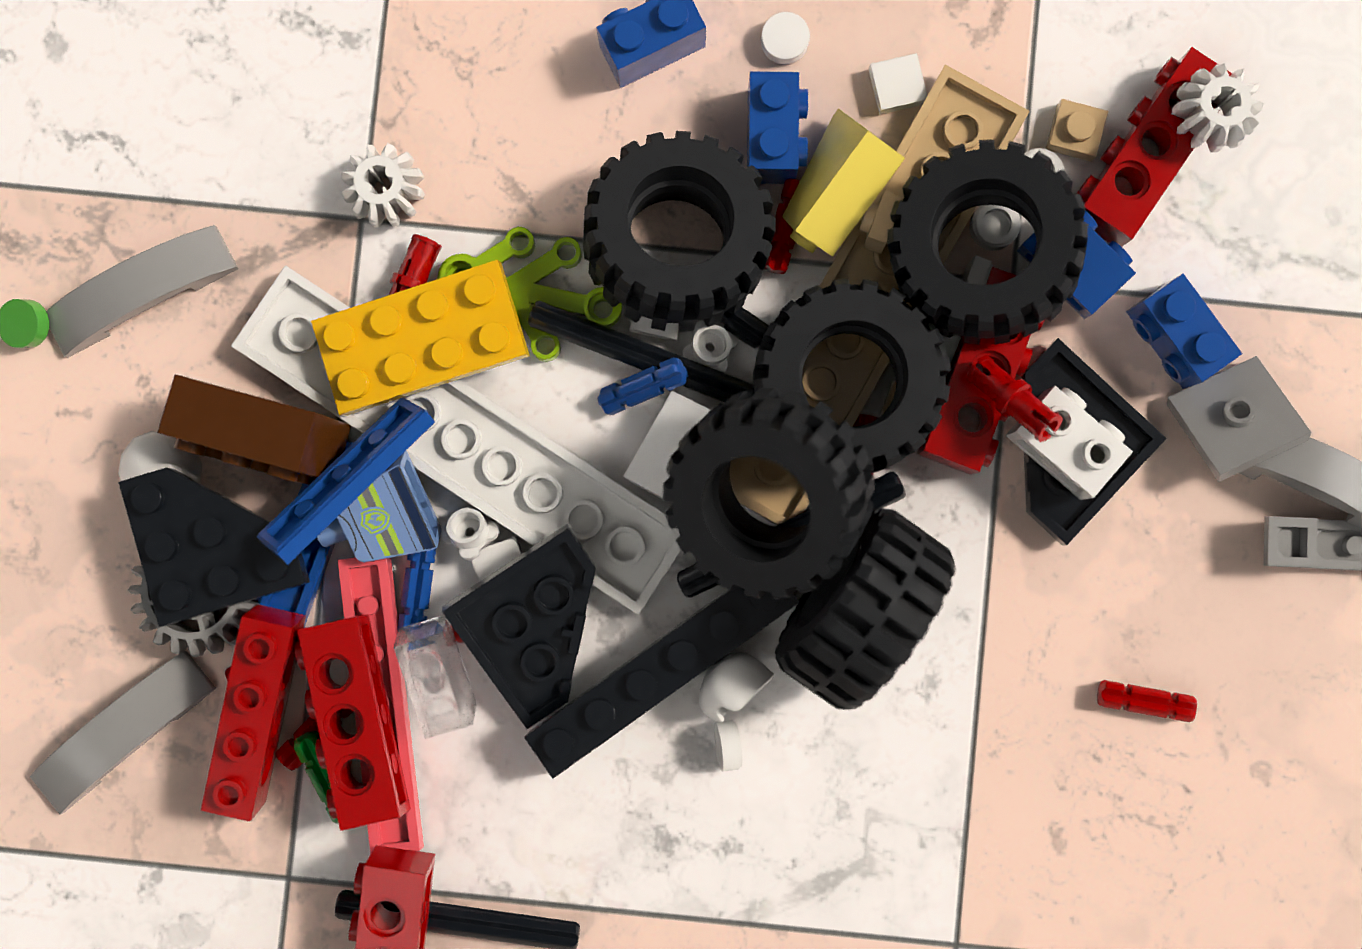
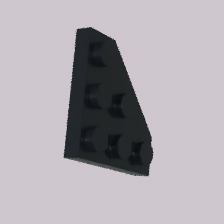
[1021,338,1167,546]
[118,467,310,627]
[442,524,596,729]

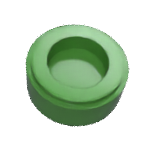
[0,299,49,348]

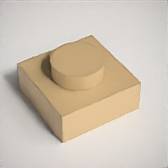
[1045,99,1108,162]
[859,190,904,254]

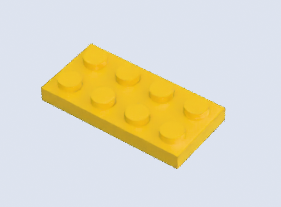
[311,260,530,416]

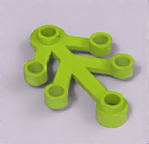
[437,227,623,362]

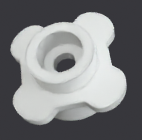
[682,320,738,373]
[441,506,499,560]

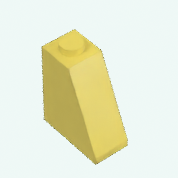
[782,108,905,257]

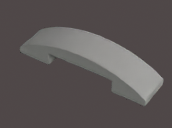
[46,225,239,358]
[1239,438,1362,529]
[1264,516,1362,571]
[30,651,216,814]

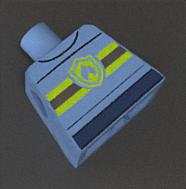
[317,450,442,562]

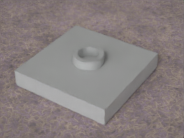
[1167,356,1312,482]

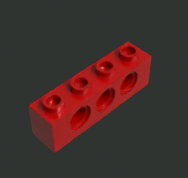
[1076,47,1232,247]
[916,267,1045,475]
[201,604,306,822]
[294,614,411,831]
[348,845,436,949]

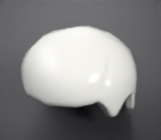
[118,431,202,483]
[699,652,774,723]

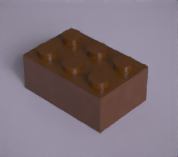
[157,374,351,485]

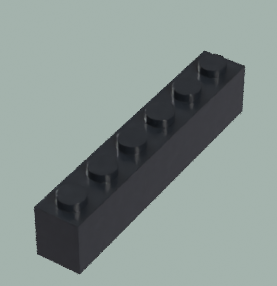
[524,586,800,779]

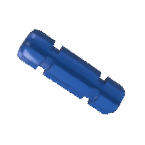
[597,358,688,415]
[397,549,436,637]

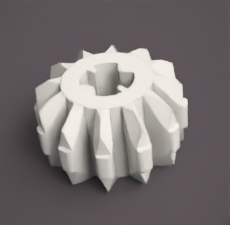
[1171,63,1265,153]
[341,143,425,228]

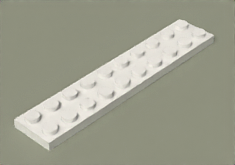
[231,265,681,615]

